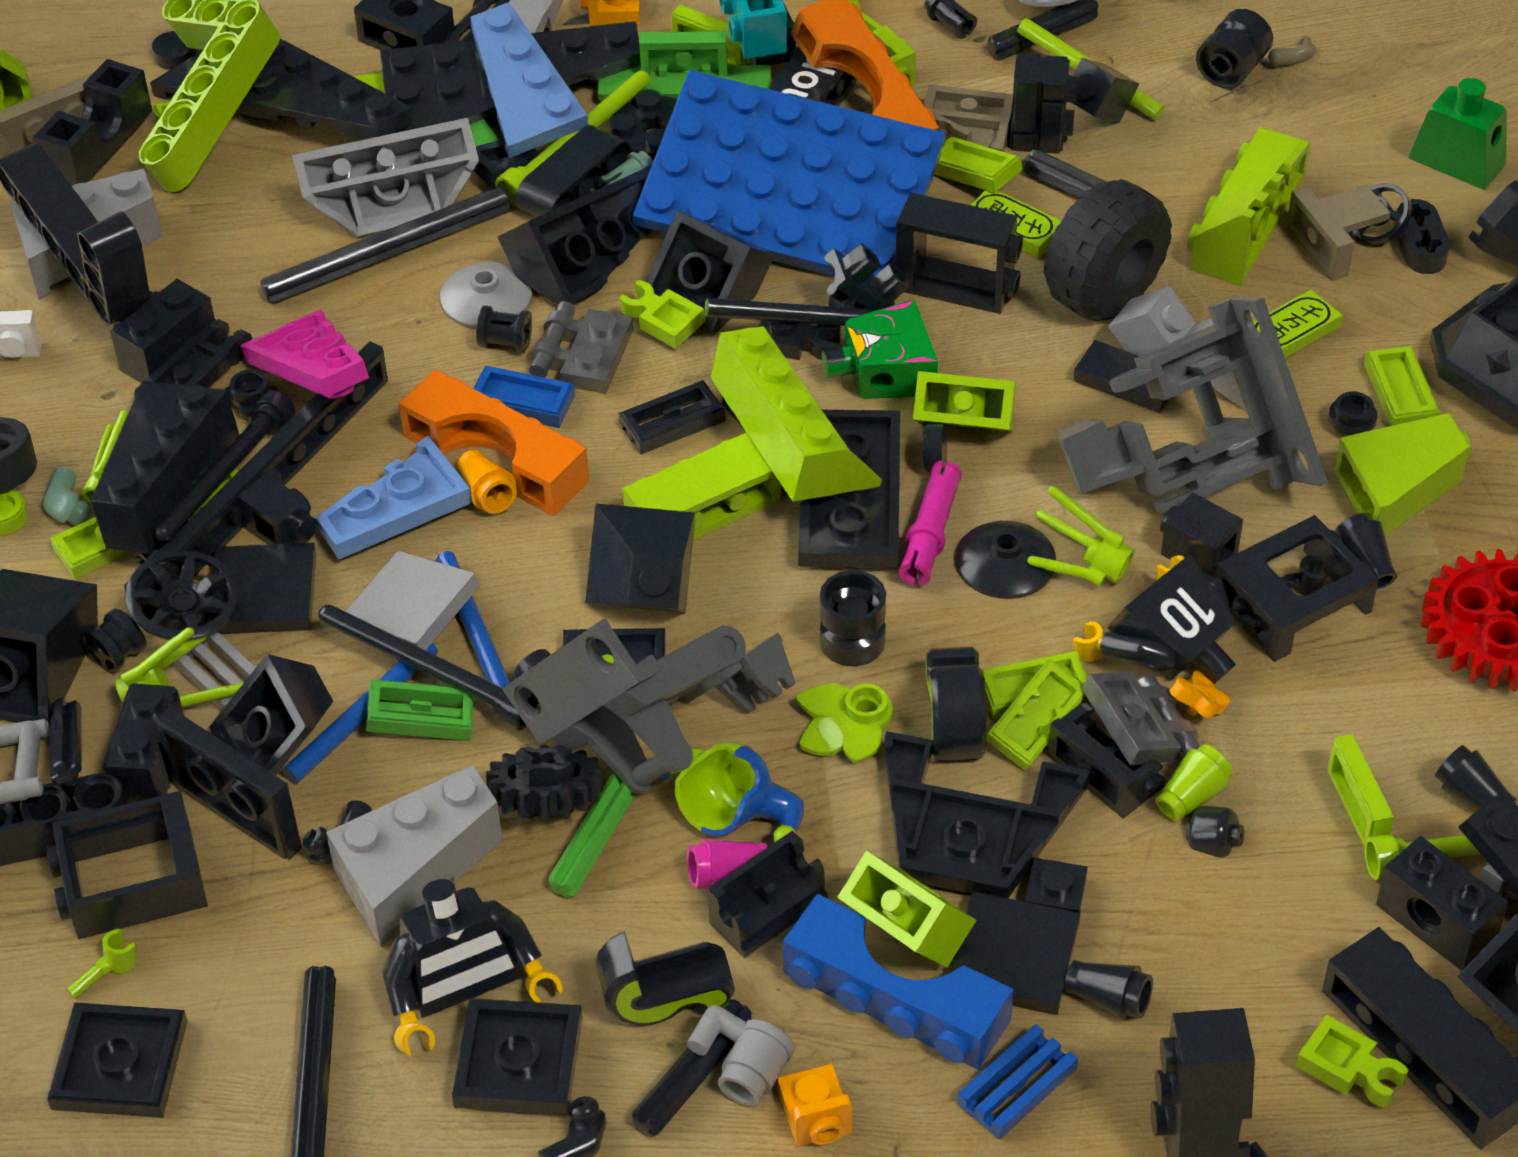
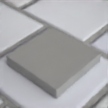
[345,551,480,650]

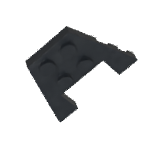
[884,731,1090,898]

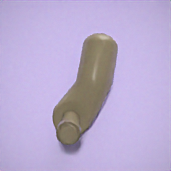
[1268,36,1316,65]

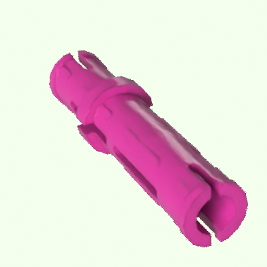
[899,461,962,586]

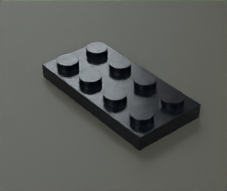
[798,409,900,568]

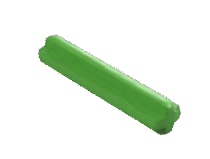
[549,771,636,898]

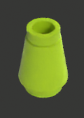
[1155,744,1233,822]

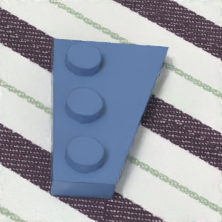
[316,436,473,559]

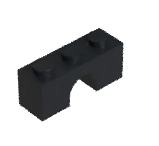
[33,59,153,186]

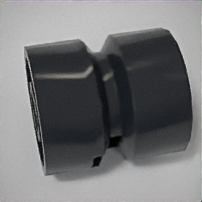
[1196,9,1274,89]
[819,570,887,667]

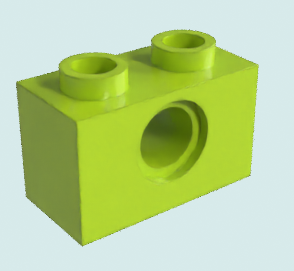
[913,371,1018,432]
[837,850,977,967]

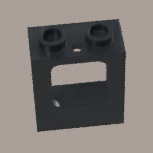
[1216,515,1379,662]

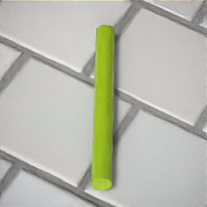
[1017,18,1165,121]

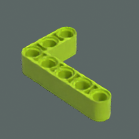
[139,0,281,192]

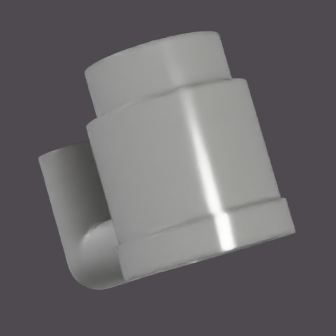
[687,1005,795,1106]

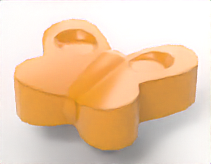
[1169,670,1231,719]

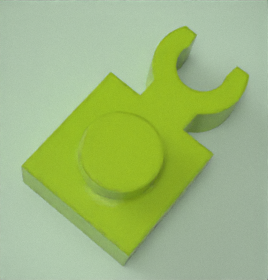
[619,280,705,349]
[1296,1014,1408,1108]

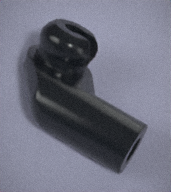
[303,800,372,864]

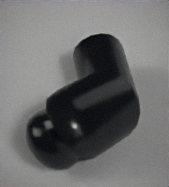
[538,1096,607,1157]

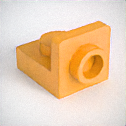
[580,0,641,26]
[777,1064,853,1147]

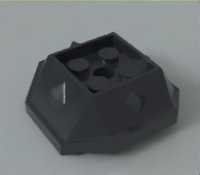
[1429,276,1518,428]

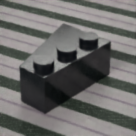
[1150,1008,1255,1157]

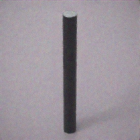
[705,298,877,326]

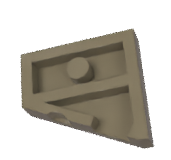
[924,85,1013,152]

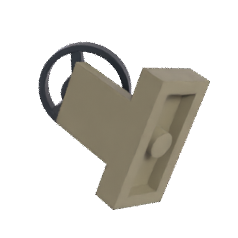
[1286,183,1412,281]

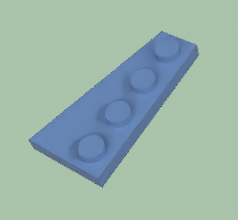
[470,2,588,158]

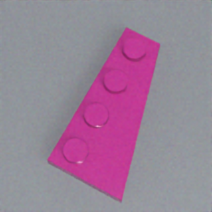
[240,309,369,398]

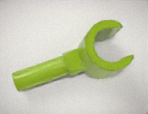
[66,929,137,999]

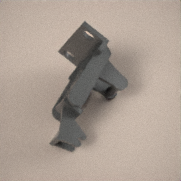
[1057,295,1328,513]
[502,618,795,794]

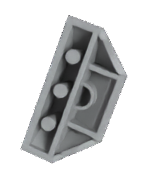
[292,118,479,238]

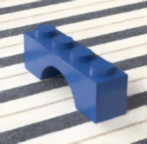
[783,894,1014,1070]

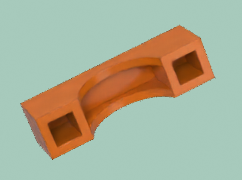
[790,0,939,130]
[399,369,590,516]

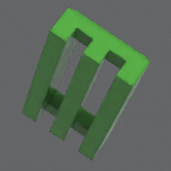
[366,679,473,741]

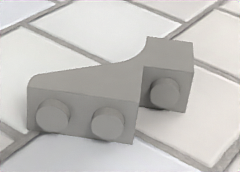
[1108,286,1247,411]

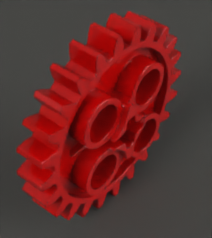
[1421,549,1518,692]

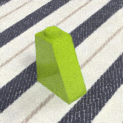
[1334,413,1471,536]

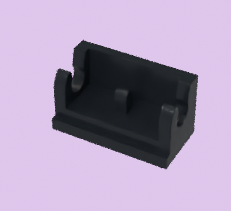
[1048,703,1165,819]
[708,830,828,958]

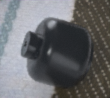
[1186,806,1245,858]

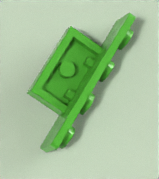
[598,31,771,101]

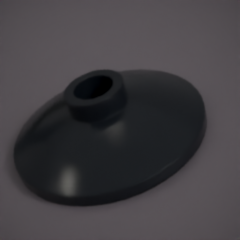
[956,520,1056,599]

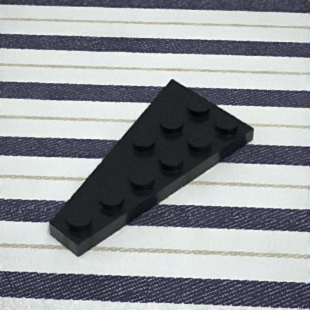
[380,21,641,133]
[150,39,414,139]

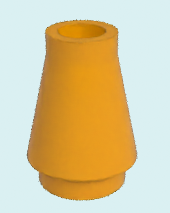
[457,450,517,514]

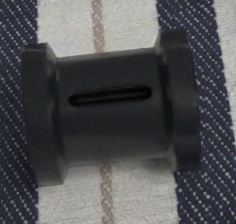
[476,305,532,353]

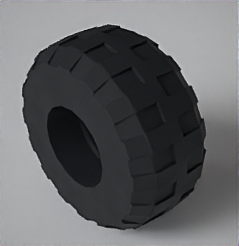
[1044,179,1172,321]

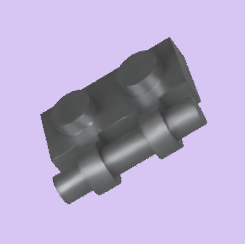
[529,301,634,394]
[1081,672,1200,765]

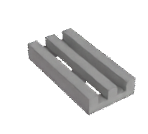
[173,631,256,711]

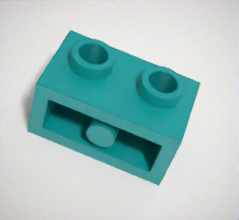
[719,0,787,59]

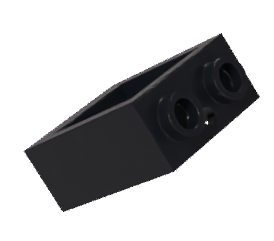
[895,192,1023,314]
[46,791,208,939]

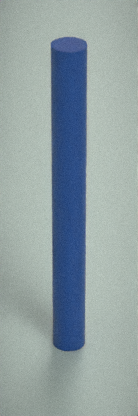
[436,551,510,687]
[282,643,438,784]

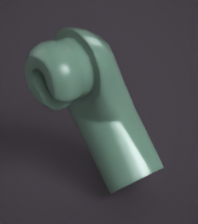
[44,467,90,526]

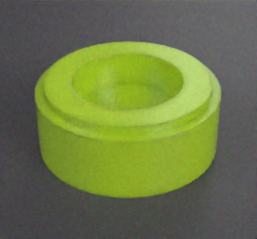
[0,489,29,536]

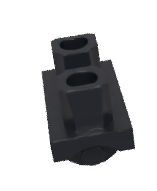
[824,243,909,310]

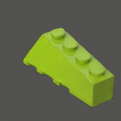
[1187,127,1310,286]
[710,326,882,502]

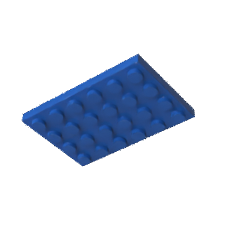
[633,70,945,276]

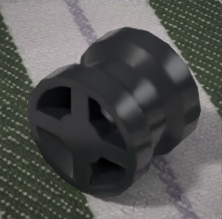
[81,608,147,673]

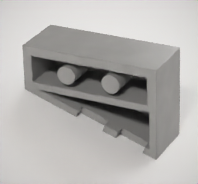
[10,169,163,300]
[326,765,502,947]

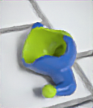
[657,741,804,842]

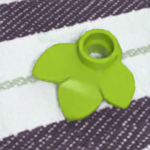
[796,683,893,763]

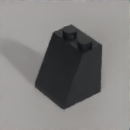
[0,569,98,726]

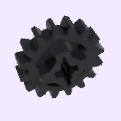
[486,745,603,820]

